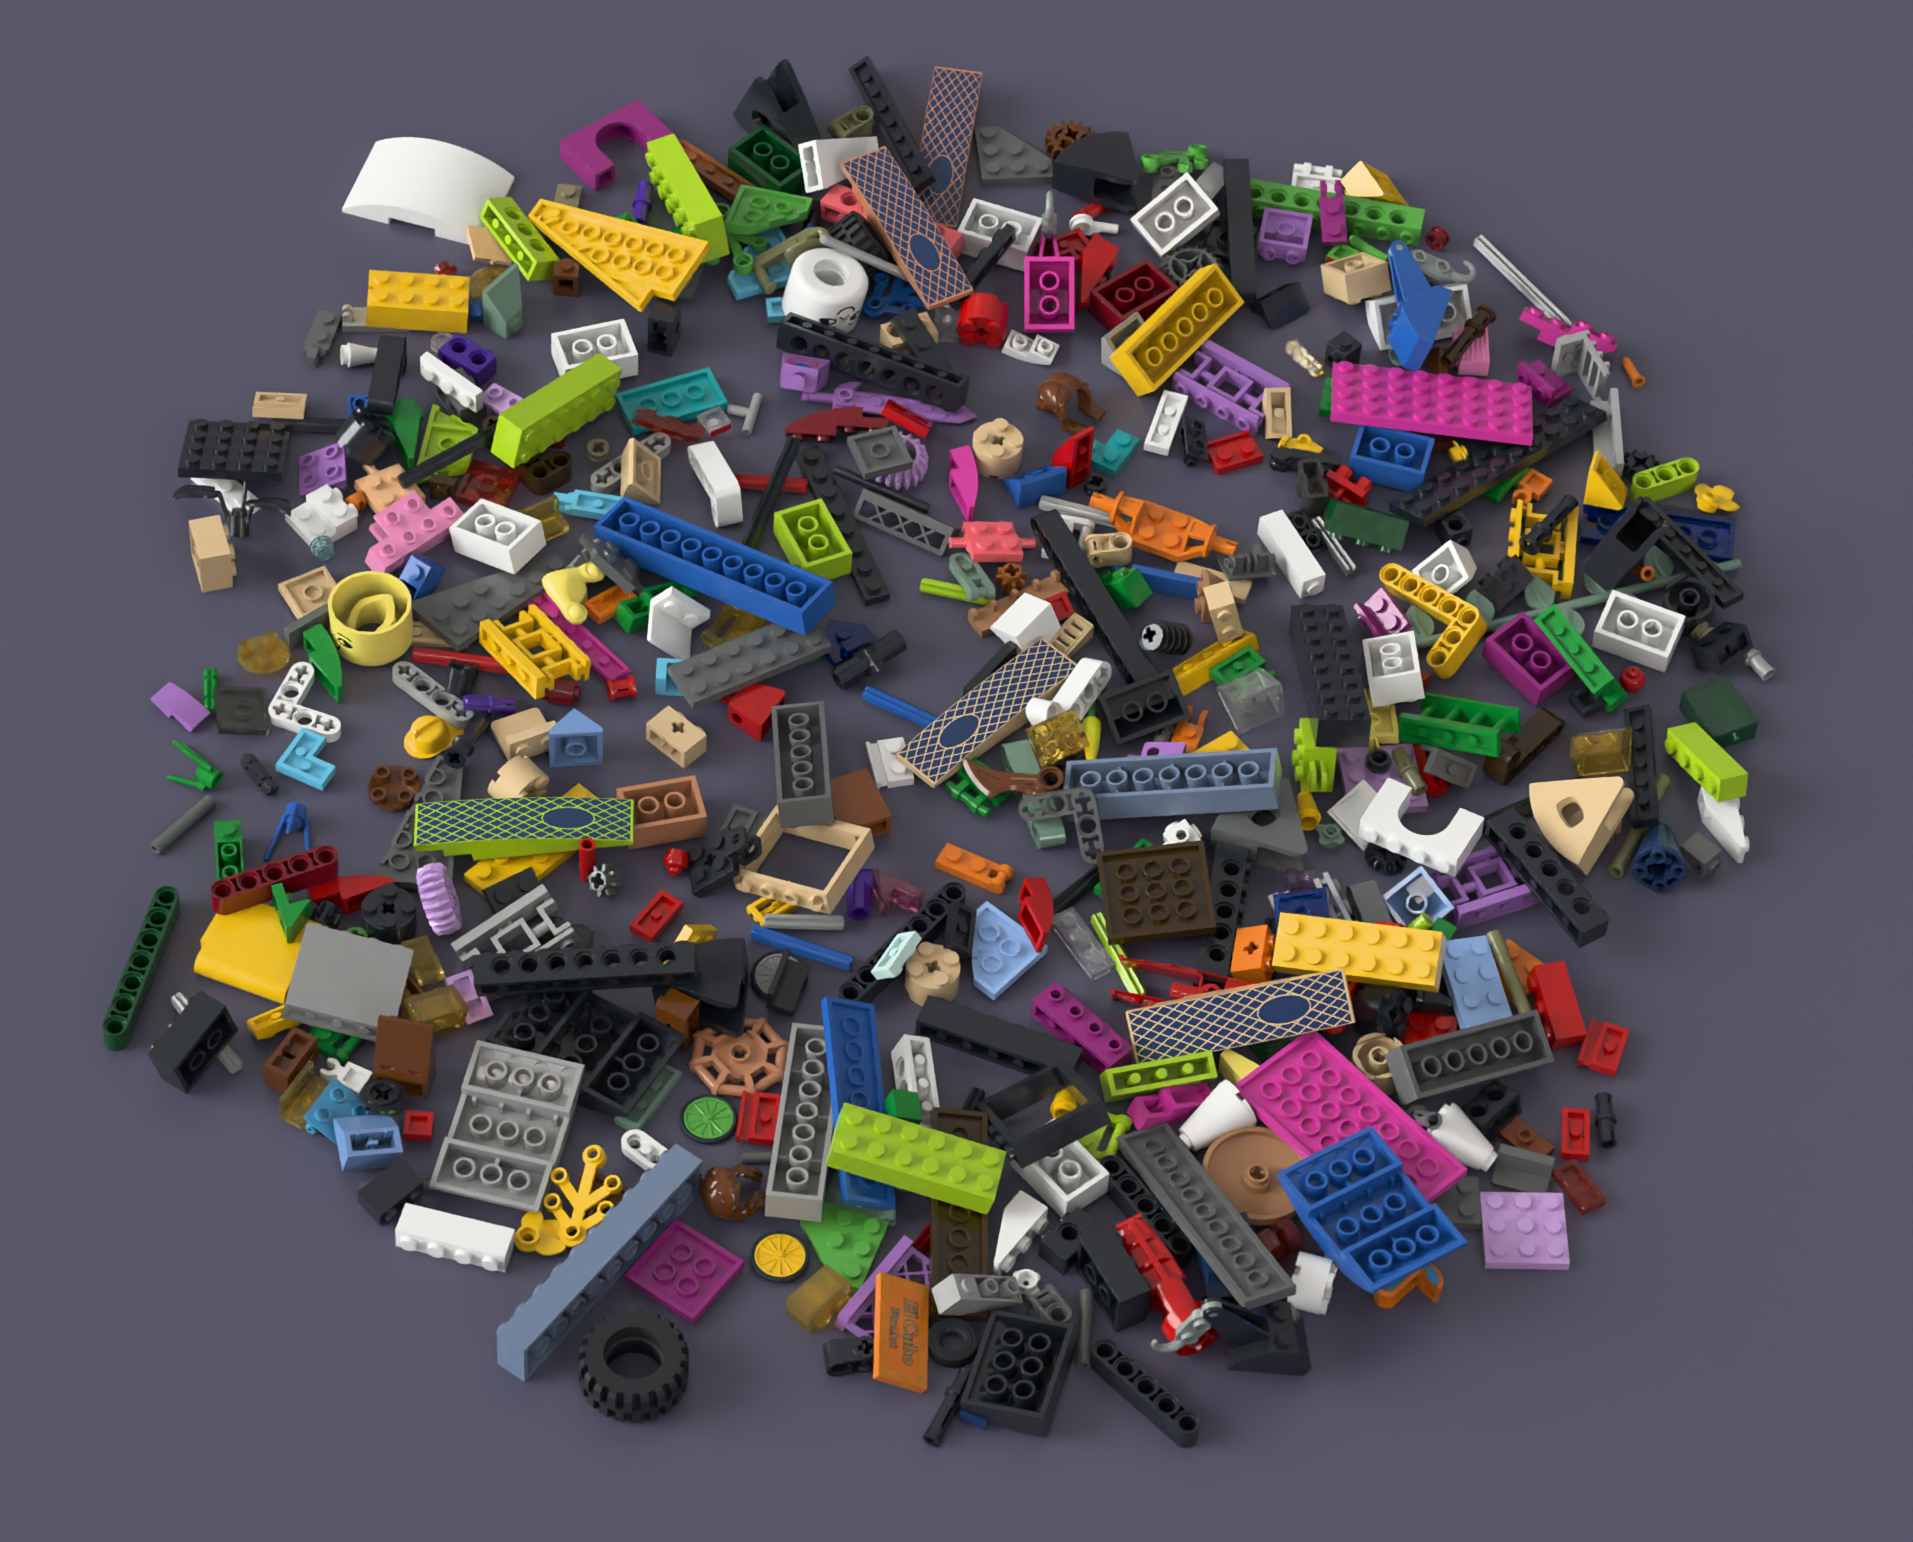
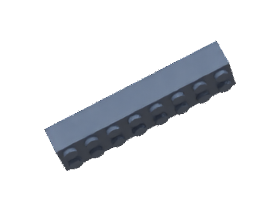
[1062,748,1282,822]

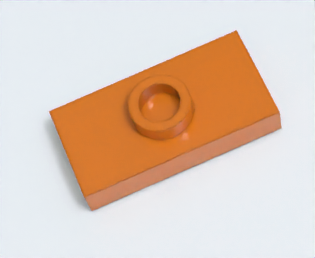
[583,585,638,625]

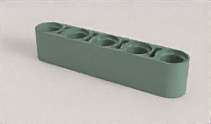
[1000,739,1066,849]

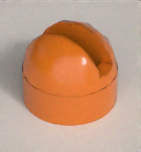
[344,491,367,512]

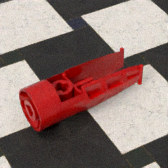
[1110,954,1257,1007]
[1115,1213,1220,1357]

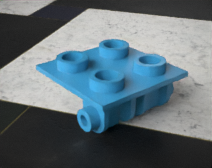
[303,1077,375,1145]

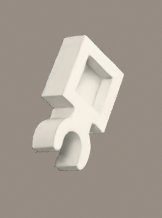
[320,1058,373,1097]

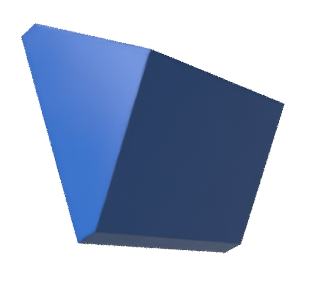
[1002,465,1067,510]

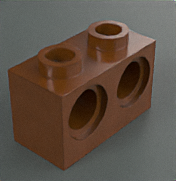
[263,1027,319,1097]

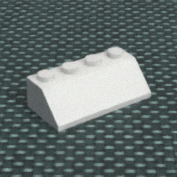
[1365,283,1472,350]

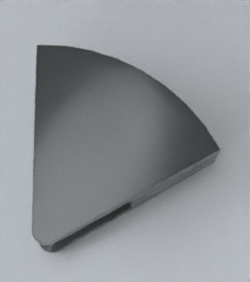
[1209,778,1308,880]

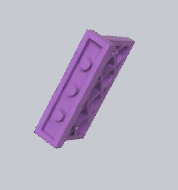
[834,1235,930,1337]

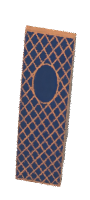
[917,66,983,230]
[841,146,974,310]

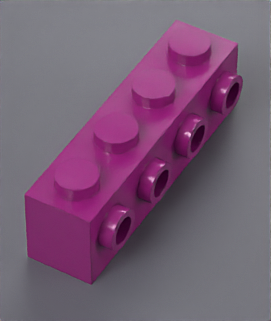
[1031,981,1134,1075]

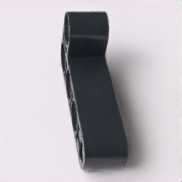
[367,334,407,415]

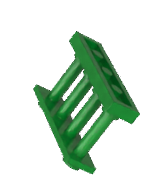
[1398,692,1521,757]

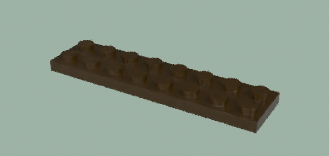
[929,1107,988,1322]

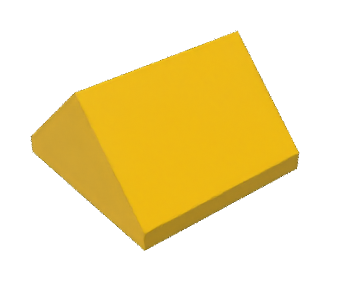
[1583,450,1628,511]

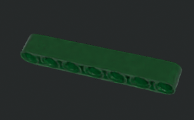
[102,886,181,1051]

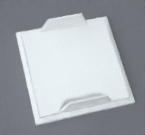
[1327,779,1377,851]

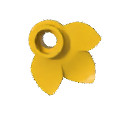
[1694,483,1740,513]
[514,1211,566,1256]

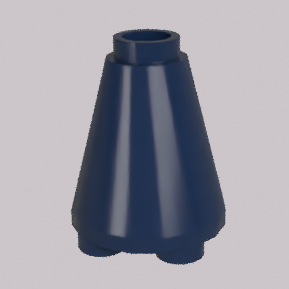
[1632,821,1686,893]

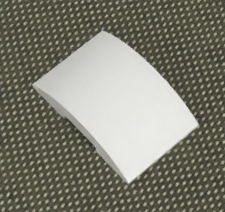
[342,137,515,245]

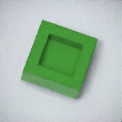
[1325,245,1360,263]

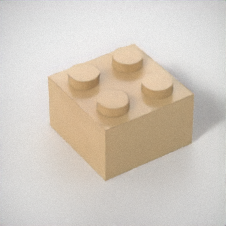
[1321,252,1391,305]
[189,515,237,593]

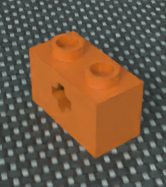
[1230,925,1277,983]

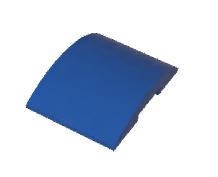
[1277,1125,1468,1294]

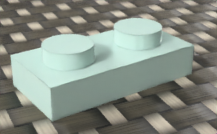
[871,931,922,980]

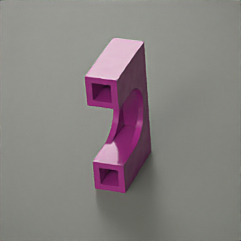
[560,100,673,192]

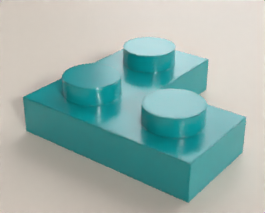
[1091,429,1140,478]

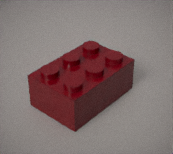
[1088,259,1179,331]

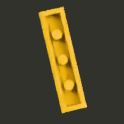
[1172,629,1259,697]

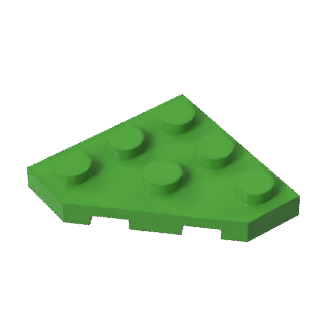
[724,184,813,235]
[800,1201,889,1293]

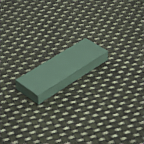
[614,1064,682,1131]

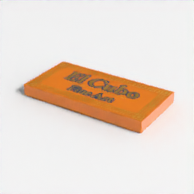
[873,1272,929,1394]

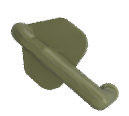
[753,227,832,295]

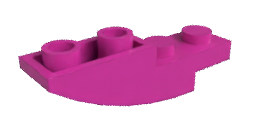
[1519,306,1619,353]

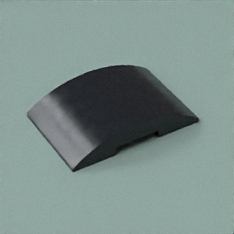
[486,967,687,1117]

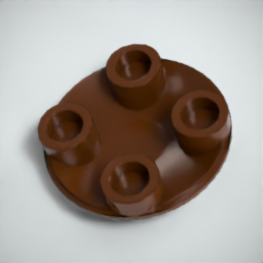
[367,765,421,810]

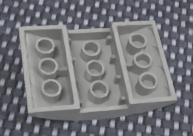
[429,1040,585,1213]

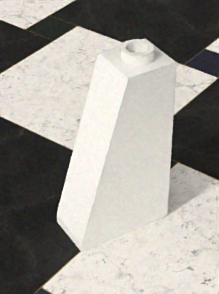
[798,136,878,193]

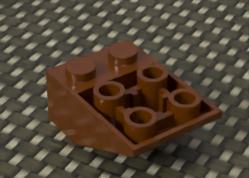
[372,1015,436,1100]

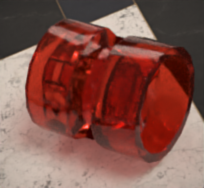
[1255,1218,1303,1262]

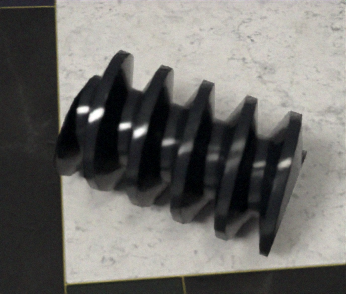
[1138,619,1193,655]

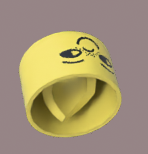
[328,571,414,667]

